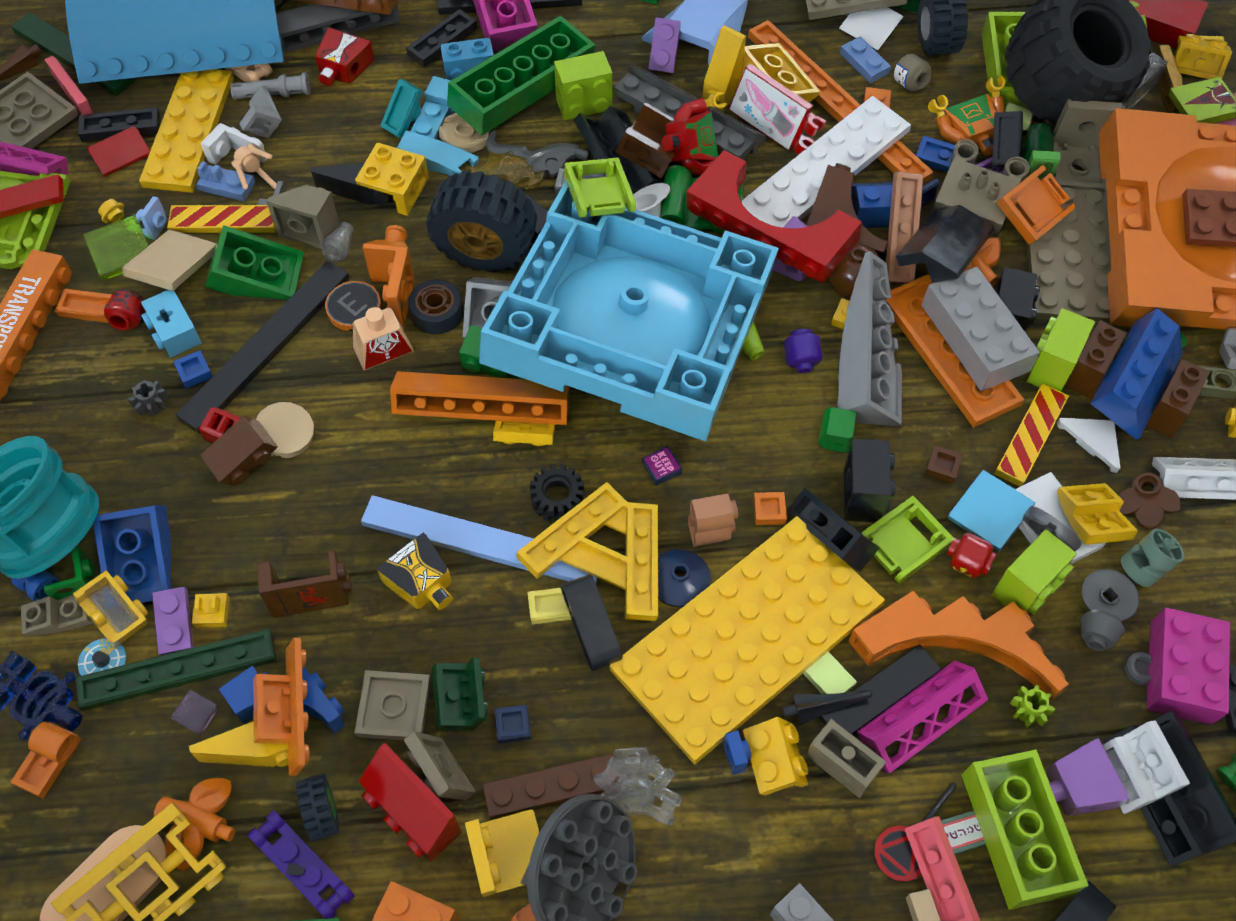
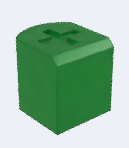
[818,407,857,453]

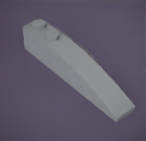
[837,251,902,426]

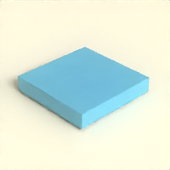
[948,470,1036,552]

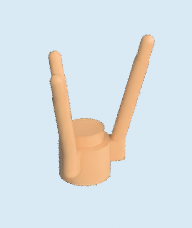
[231,144,277,190]

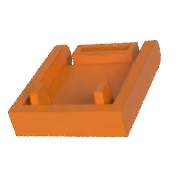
[996,165,1076,245]

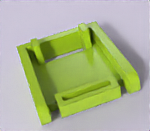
[564,158,636,218]
[862,496,954,584]

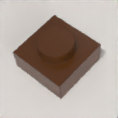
[925,445,963,484]

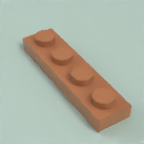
[886,171,923,284]

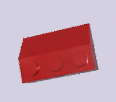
[359,743,462,862]

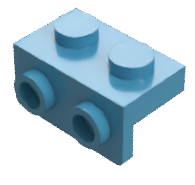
[441,38,493,80]

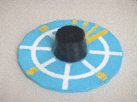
[77,638,127,676]

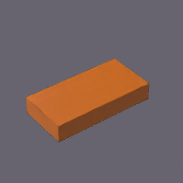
[55,289,111,323]

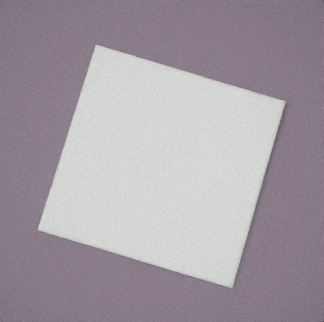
[839,7,903,50]

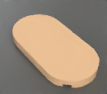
[40,825,167,921]

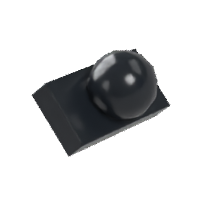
[992,111,1024,167]

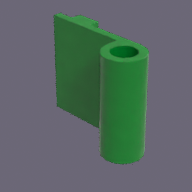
[659,165,745,233]

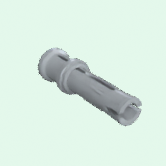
[231,72,311,100]

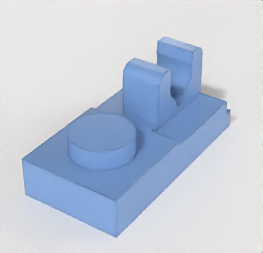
[195,161,256,202]

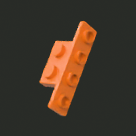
[253,638,310,776]

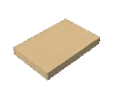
[122,229,216,291]

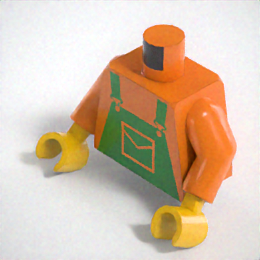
[928,75,1005,156]

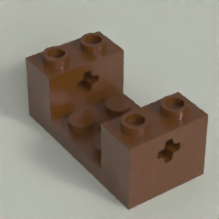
[1064,320,1210,439]

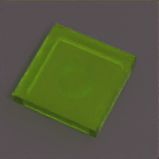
[83,215,149,281]

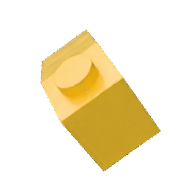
[703,25,746,111]
[189,721,289,767]

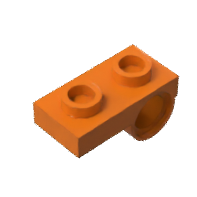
[10,722,82,799]

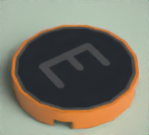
[325,281,381,331]

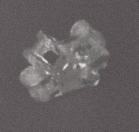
[593,748,682,825]

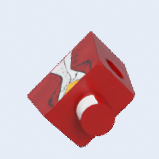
[315,28,374,86]

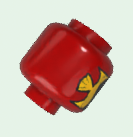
[947,533,997,579]

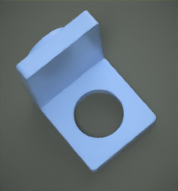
[126,196,168,240]

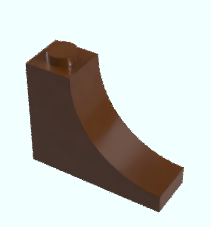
[806,163,887,256]

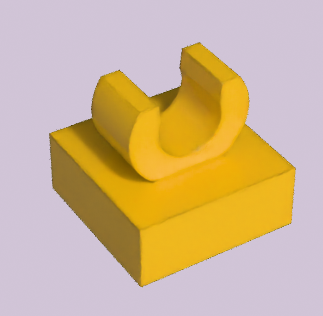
[192,593,230,628]

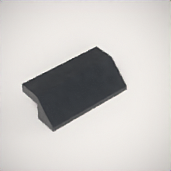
[574,106,664,195]
[896,205,995,283]
[1104,711,1236,867]

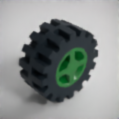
[296,773,340,841]

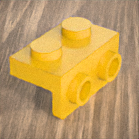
[743,717,808,796]

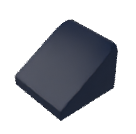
[921,178,940,206]

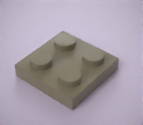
[354,670,431,741]
[404,731,476,800]

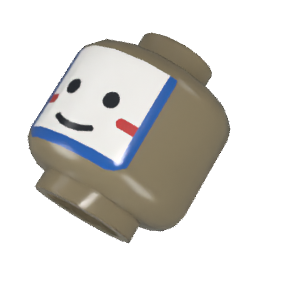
[894,54,932,92]

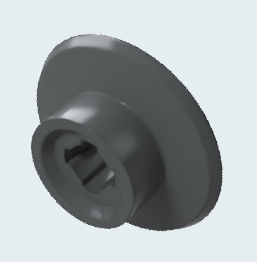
[1082,569,1139,621]

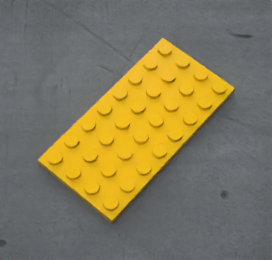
[609,516,885,765]

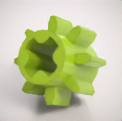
[1010,684,1055,727]

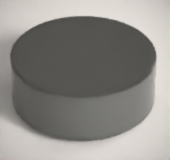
[1124,652,1151,685]

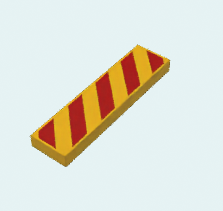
[167,205,276,233]
[994,383,1069,487]

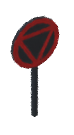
[874,782,957,882]

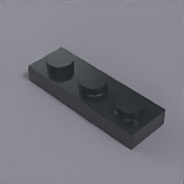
[406,9,477,67]
[78,107,160,142]

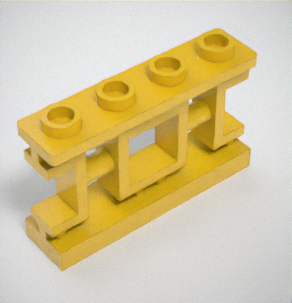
[50,802,226,921]

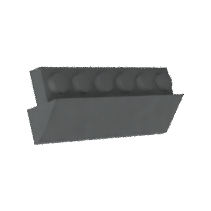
[614,65,767,160]

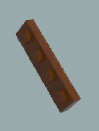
[483,753,621,820]

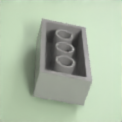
[922,267,1040,391]

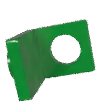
[44,544,95,600]

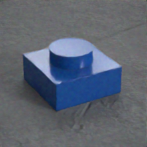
[173,350,213,389]
[723,731,751,775]

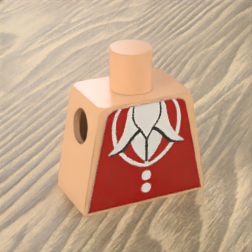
[353,307,414,370]

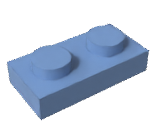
[840,36,891,83]

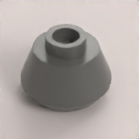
[1080,610,1125,651]

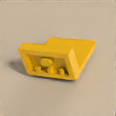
[355,143,429,216]
[465,810,539,897]

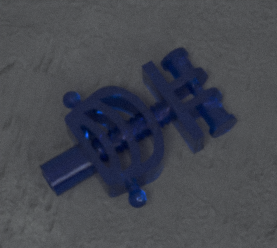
[0,650,83,740]

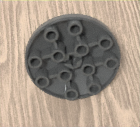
[520,794,637,921]

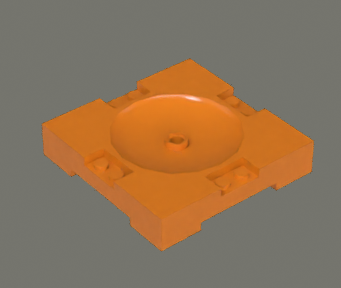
[1098,108,1236,330]

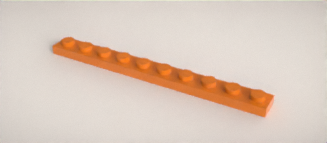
[748,20,934,184]

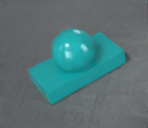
[380,79,423,138]

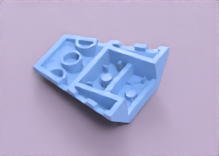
[642,0,748,65]

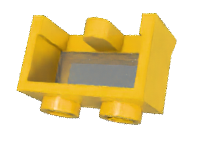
[73,570,148,649]

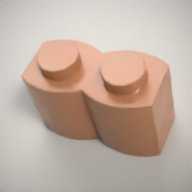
[688,493,738,547]

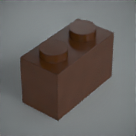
[200,416,278,486]

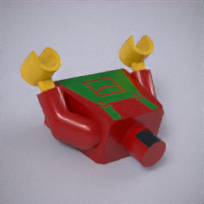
[661,92,727,175]

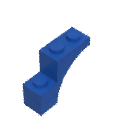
[218,666,346,733]

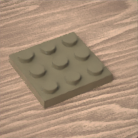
[0,71,79,149]

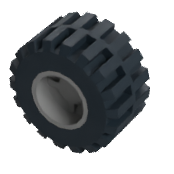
[918,0,968,55]

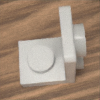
[201,123,267,165]

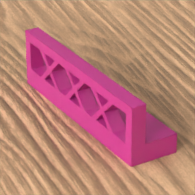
[0,141,68,176]
[857,660,988,773]

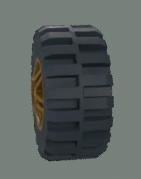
[426,171,537,272]

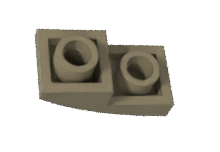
[21,595,94,636]

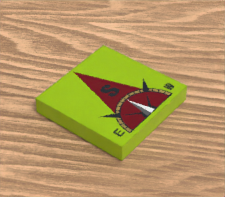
[1168,77,1236,124]

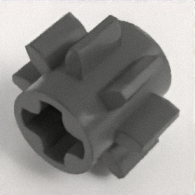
[128,380,169,417]

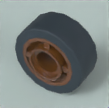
[408,279,463,334]

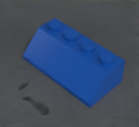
[1090,308,1183,439]

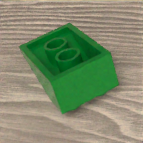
[204,225,304,300]

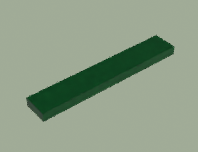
[11,12,135,96]
[76,629,277,711]

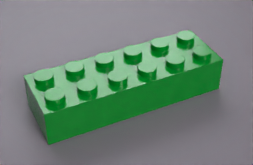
[447,16,596,135]

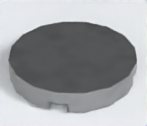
[1023,506,1081,552]

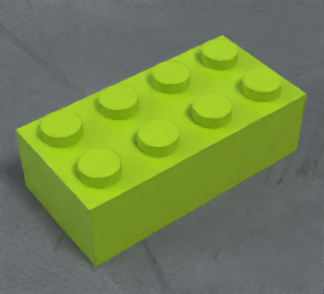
[962,750,1088,910]

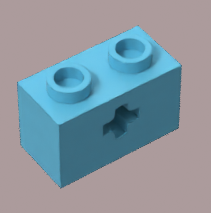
[141,290,202,358]

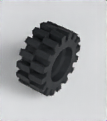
[530,464,585,523]

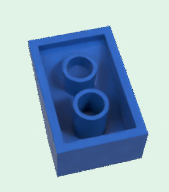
[93,505,171,609]

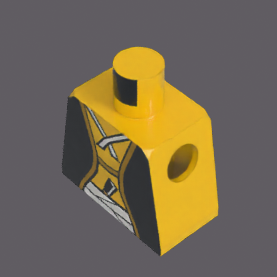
[377,532,453,610]

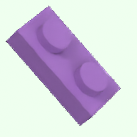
[648,17,681,73]
[152,587,194,656]

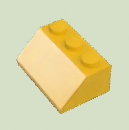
[741,43,820,102]

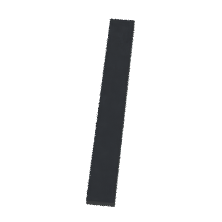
[176,261,350,434]

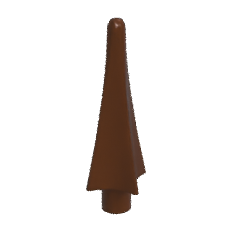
[0,44,43,81]

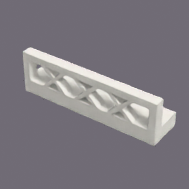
[1152,457,1236,499]

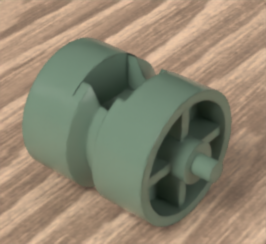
[1121,529,1185,587]

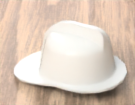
[634,183,670,217]

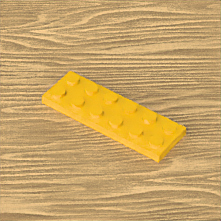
[139,69,234,193]

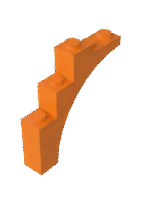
[849,590,1069,702]

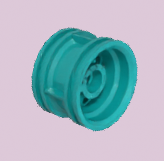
[0,436,100,579]

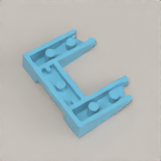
[397,76,479,176]

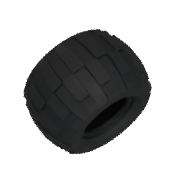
[1005,0,1152,125]

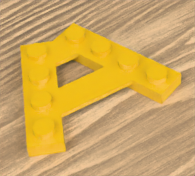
[516,482,658,621]

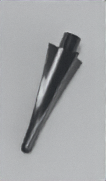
[782,690,873,725]

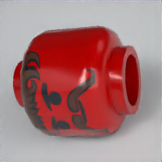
[104,289,146,330]

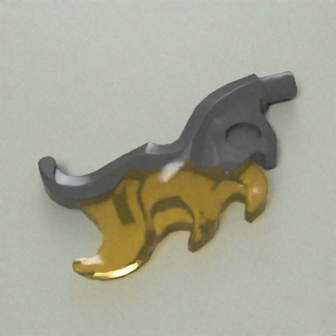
[471,131,591,189]

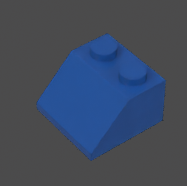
[852,182,893,228]

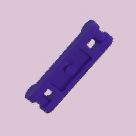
[247,810,355,919]

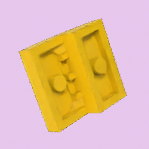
[1057,483,1138,545]

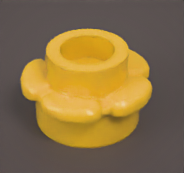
[98,199,124,224]

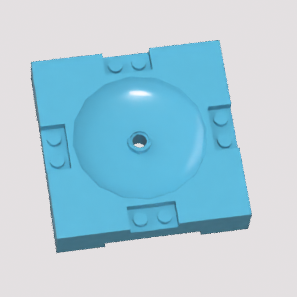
[479,181,779,441]

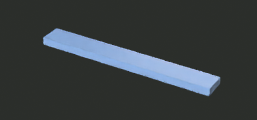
[361,495,598,583]

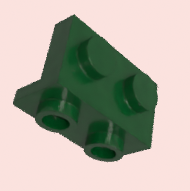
[432,658,488,730]

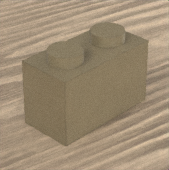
[806,719,886,798]

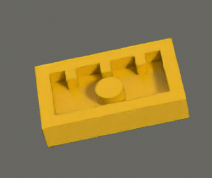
[1174,34,1232,79]

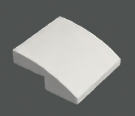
[1102,720,1190,814]

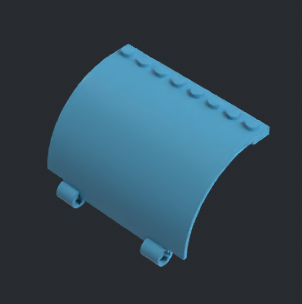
[65,0,285,84]

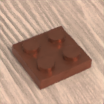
[1182,189,1236,247]

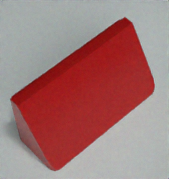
[88,126,150,177]

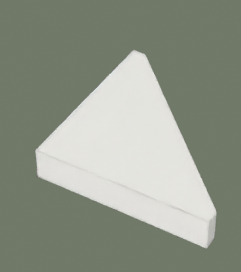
[1057,418,1120,473]

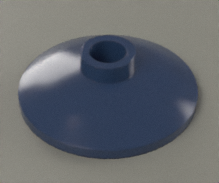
[658,549,711,607]

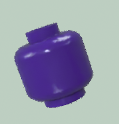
[784,329,822,373]

